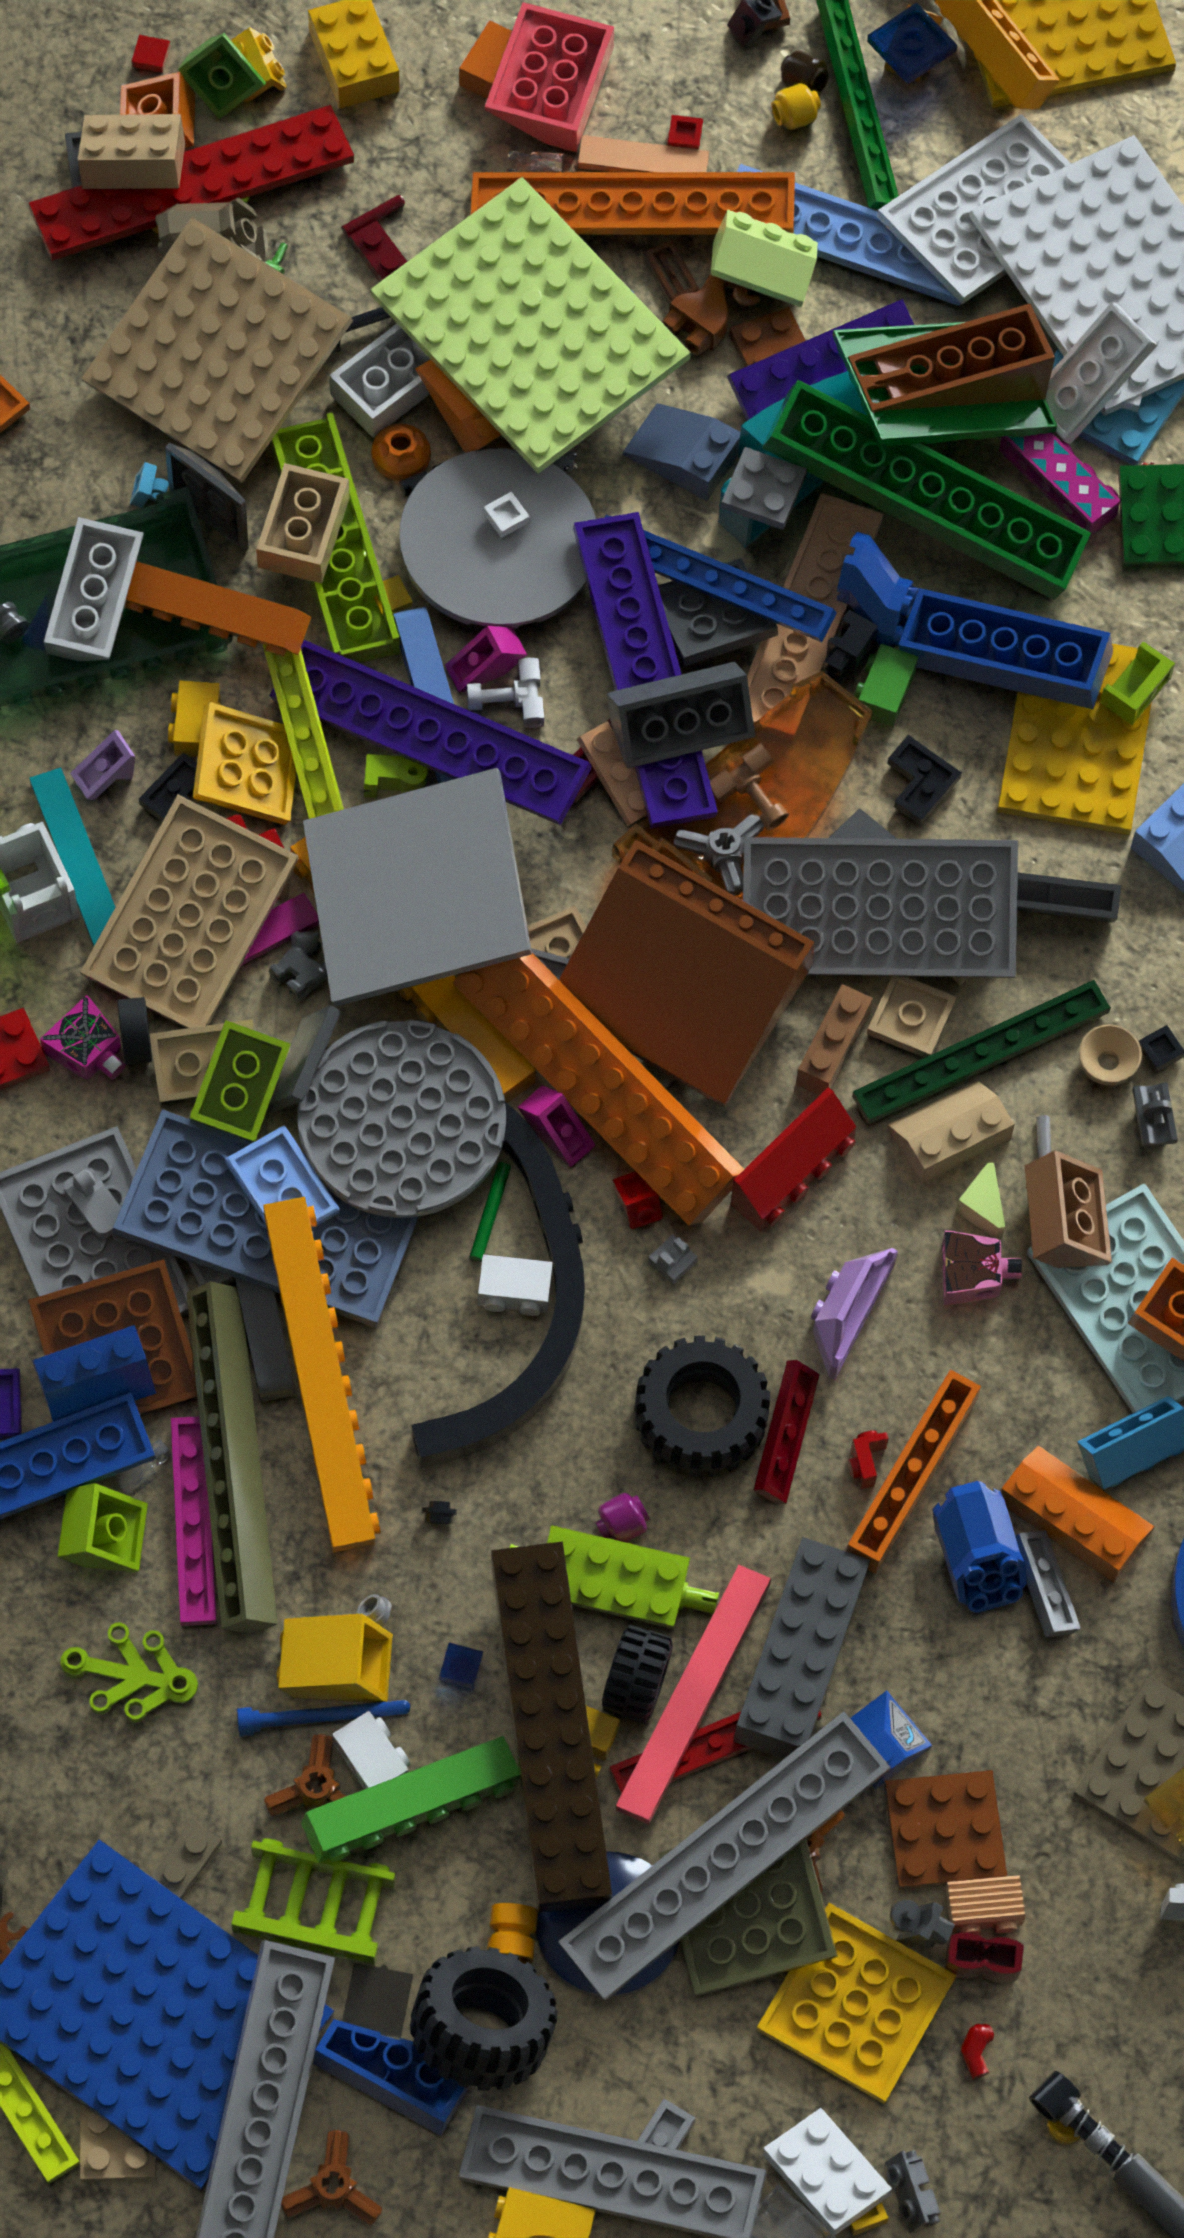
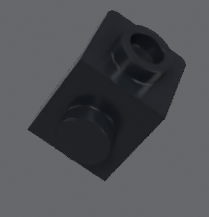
[727,0,782,48]

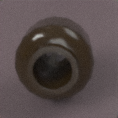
[781,49,829,93]

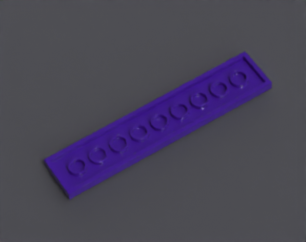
[573,512,718,829]
[269,640,592,826]

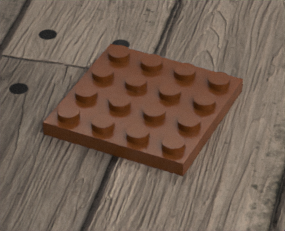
[28,1259,197,1414]

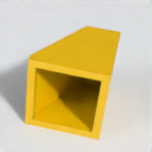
[276,1614,393,1703]

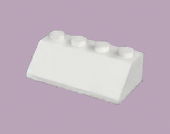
[44,517,144,661]

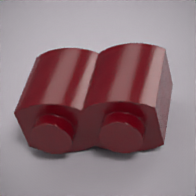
[945,1932,1024,1983]

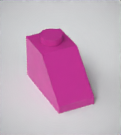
[445,626,527,692]
[517,1085,595,1167]

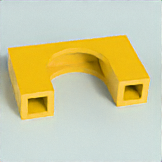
[488,2187,596,2238]

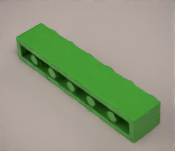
[301,1736,520,1863]

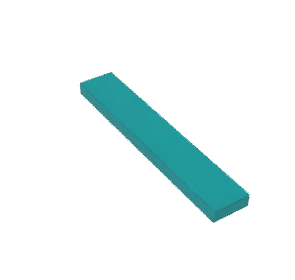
[29,767,116,947]

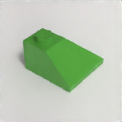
[177,33,266,119]

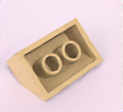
[887,1080,1015,1184]

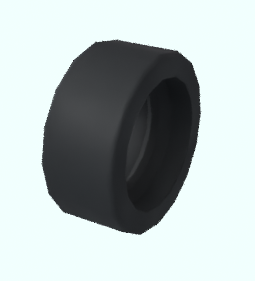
[118,997,152,1065]

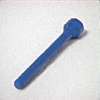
[237,1700,411,1737]

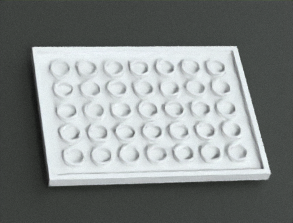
[969,135,1184,416]

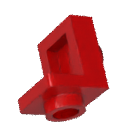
[848,1430,889,1489]

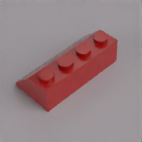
[730,1087,857,1232]

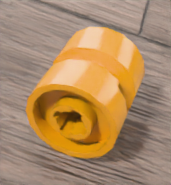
[487,1903,538,1964]

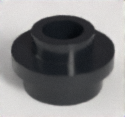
[421,1501,457,1524]

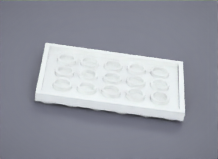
[877,114,1071,304]

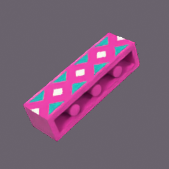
[999,433,1121,538]

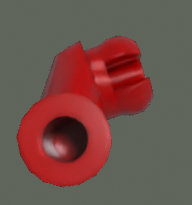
[961,2023,994,2080]

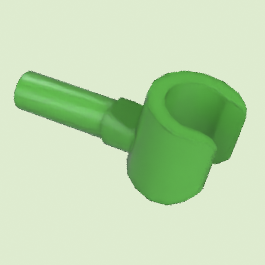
[265,243,288,274]

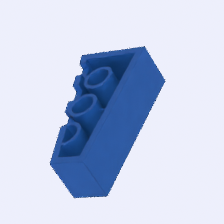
[313,2019,471,2136]

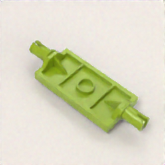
[509,1525,719,1629]

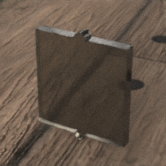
[342,1963,414,2038]

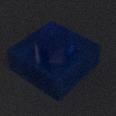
[439,1642,483,1689]

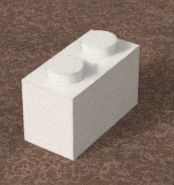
[478,1254,553,1316]
[332,1711,411,1789]

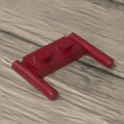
[341,195,408,282]

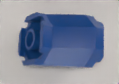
[837,532,919,648]
[932,1481,1027,1613]

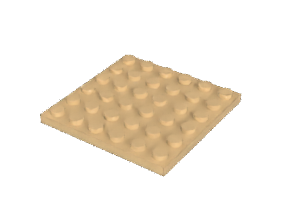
[81,217,353,483]

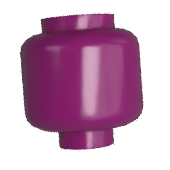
[595,1493,650,1543]

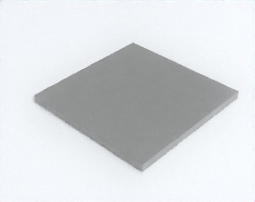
[303,768,532,1007]

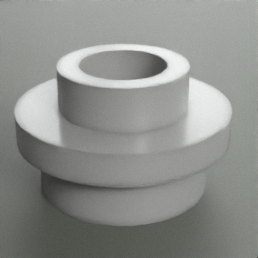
[357,1594,391,1626]

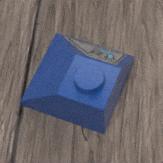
[850,1690,932,1790]

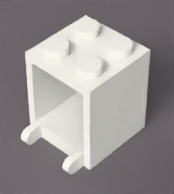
[0,821,79,943]

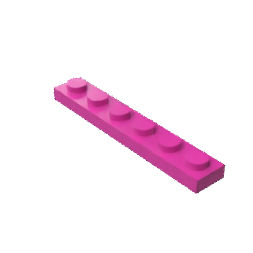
[171,1416,217,1626]

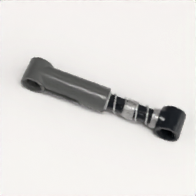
[1029,2071,1184,2238]

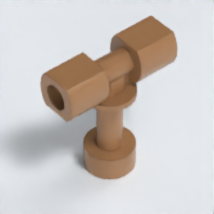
[710,743,789,831]

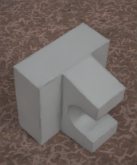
[648,1234,698,1285]

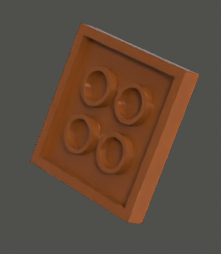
[884,1770,1007,1890]

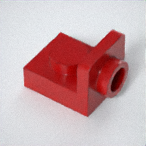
[612,1171,663,1229]

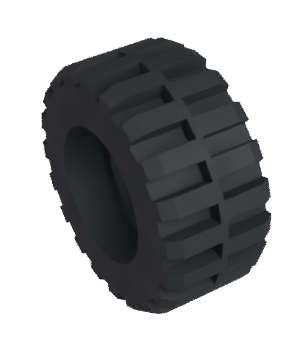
[634,1335,770,1477]
[410,1946,558,2091]

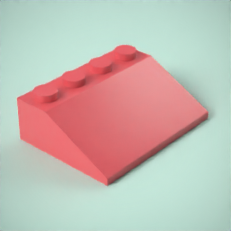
[485,2,614,152]

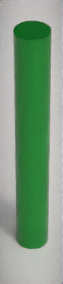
[469,1162,511,1262]

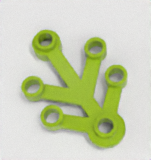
[60,1622,198,1723]

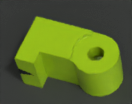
[364,754,428,798]

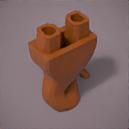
[662,275,760,356]

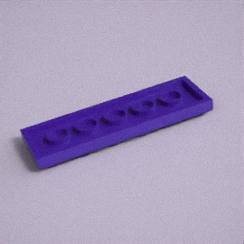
[727,299,914,421]

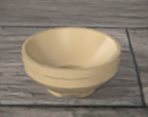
[1079,1024,1142,1086]

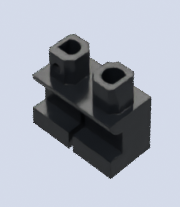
[822,610,878,690]

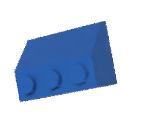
[32,1325,156,1422]

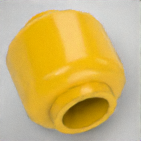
[771,83,821,130]

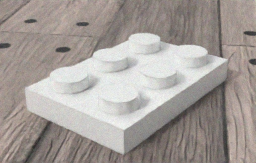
[763,2108,892,2237]

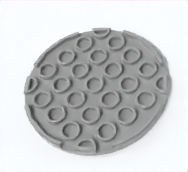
[399,448,596,629]
[298,1019,506,1218]

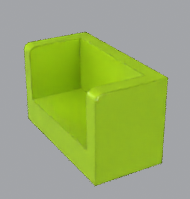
[1100,642,1175,725]

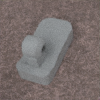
[63,1167,121,1238]

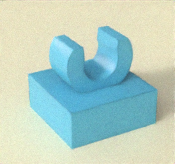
[130,462,169,508]

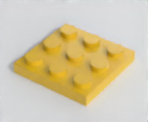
[192,702,296,825]

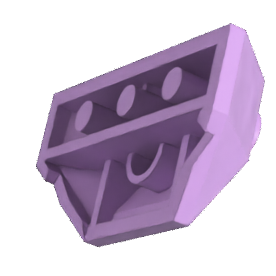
[810,1248,898,1380]

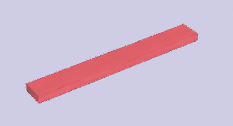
[616,1565,771,1825]

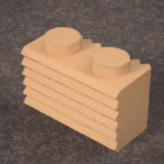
[945,1875,1025,1935]

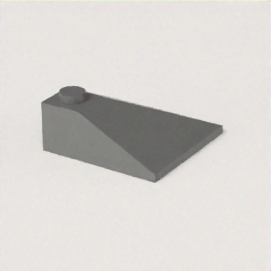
[165,443,249,552]

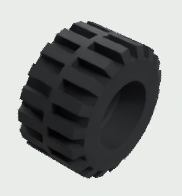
[602,1624,673,1724]

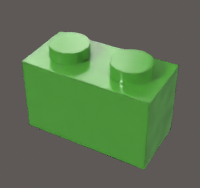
[853,644,919,727]

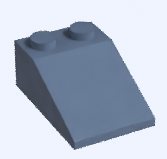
[623,403,740,501]

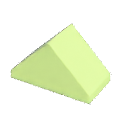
[956,1162,1005,1239]

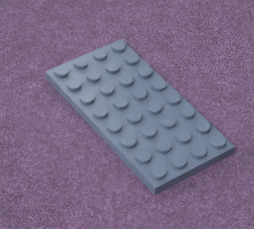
[112,1109,419,1328]

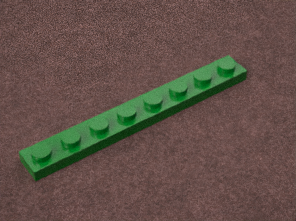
[816,0,899,210]

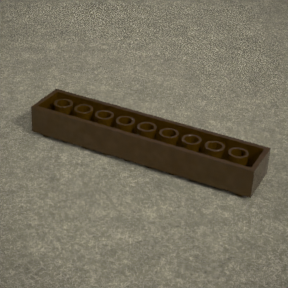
[491,1541,612,1913]

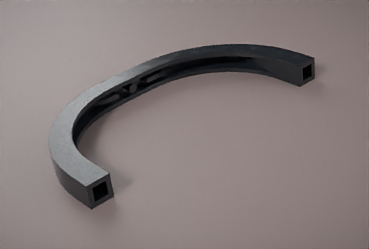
[411,1102,585,1468]

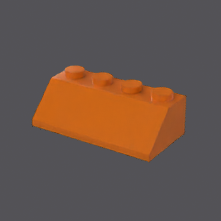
[1001,1445,1155,1583]

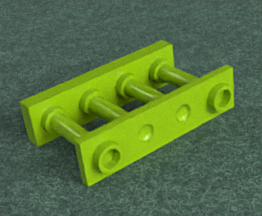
[231,1838,396,1966]

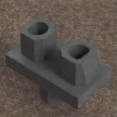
[1132,1082,1178,1147]
[890,1900,955,1948]

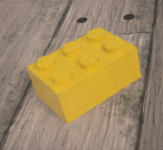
[308,0,400,109]

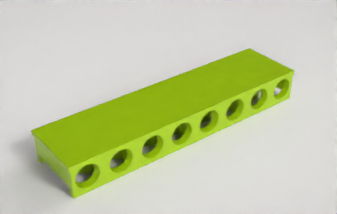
[270,412,400,663]

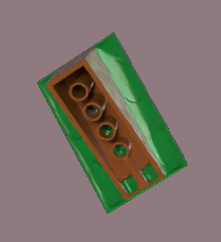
[833,304,1057,446]

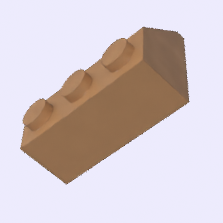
[1025,1150,1112,1268]

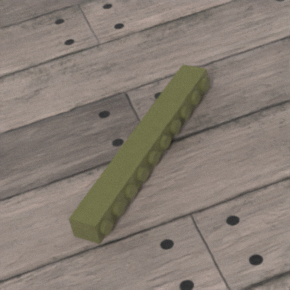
[186,1281,278,1634]

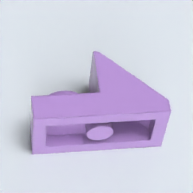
[70,730,135,800]

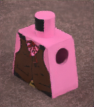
[942,1231,1022,1305]

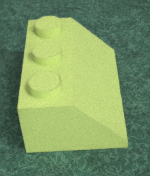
[710,210,818,307]

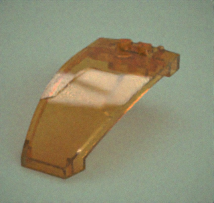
[611,671,873,901]

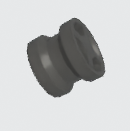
[0,602,29,644]

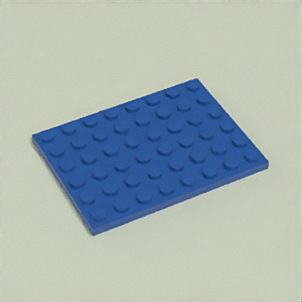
[0,1839,334,2191]

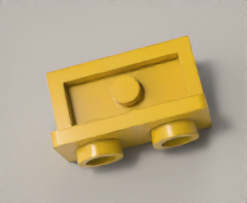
[231,27,287,103]

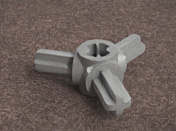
[674,815,764,896]

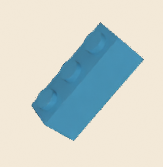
[1077,1396,1184,1489]

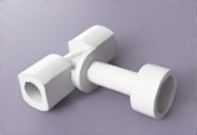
[467,658,544,728]

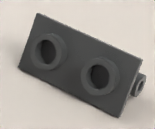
[885,2150,941,2233]

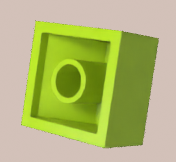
[57,1483,148,1572]

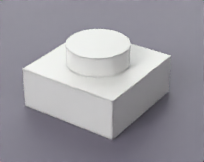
[483,491,530,538]

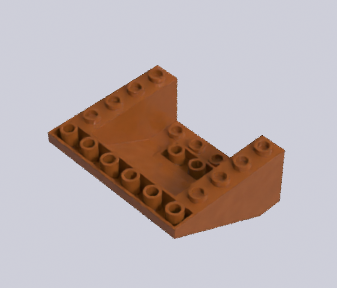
[559,840,815,1108]

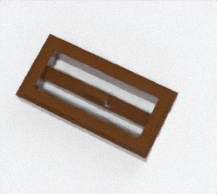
[643,240,700,306]

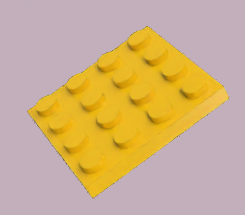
[756,1903,957,2104]

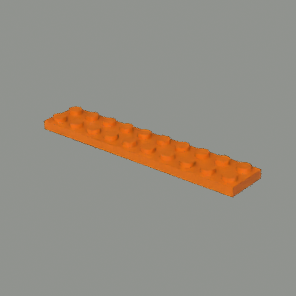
[471,172,795,235]

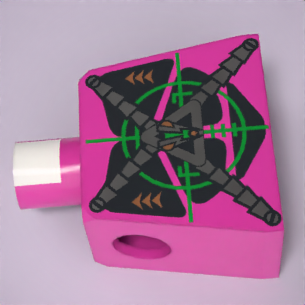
[40,995,125,1080]

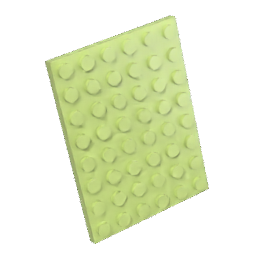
[370,177,691,474]

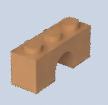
[795,984,873,1095]

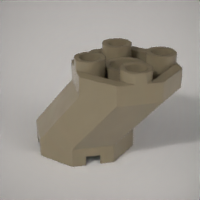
[155,198,269,261]

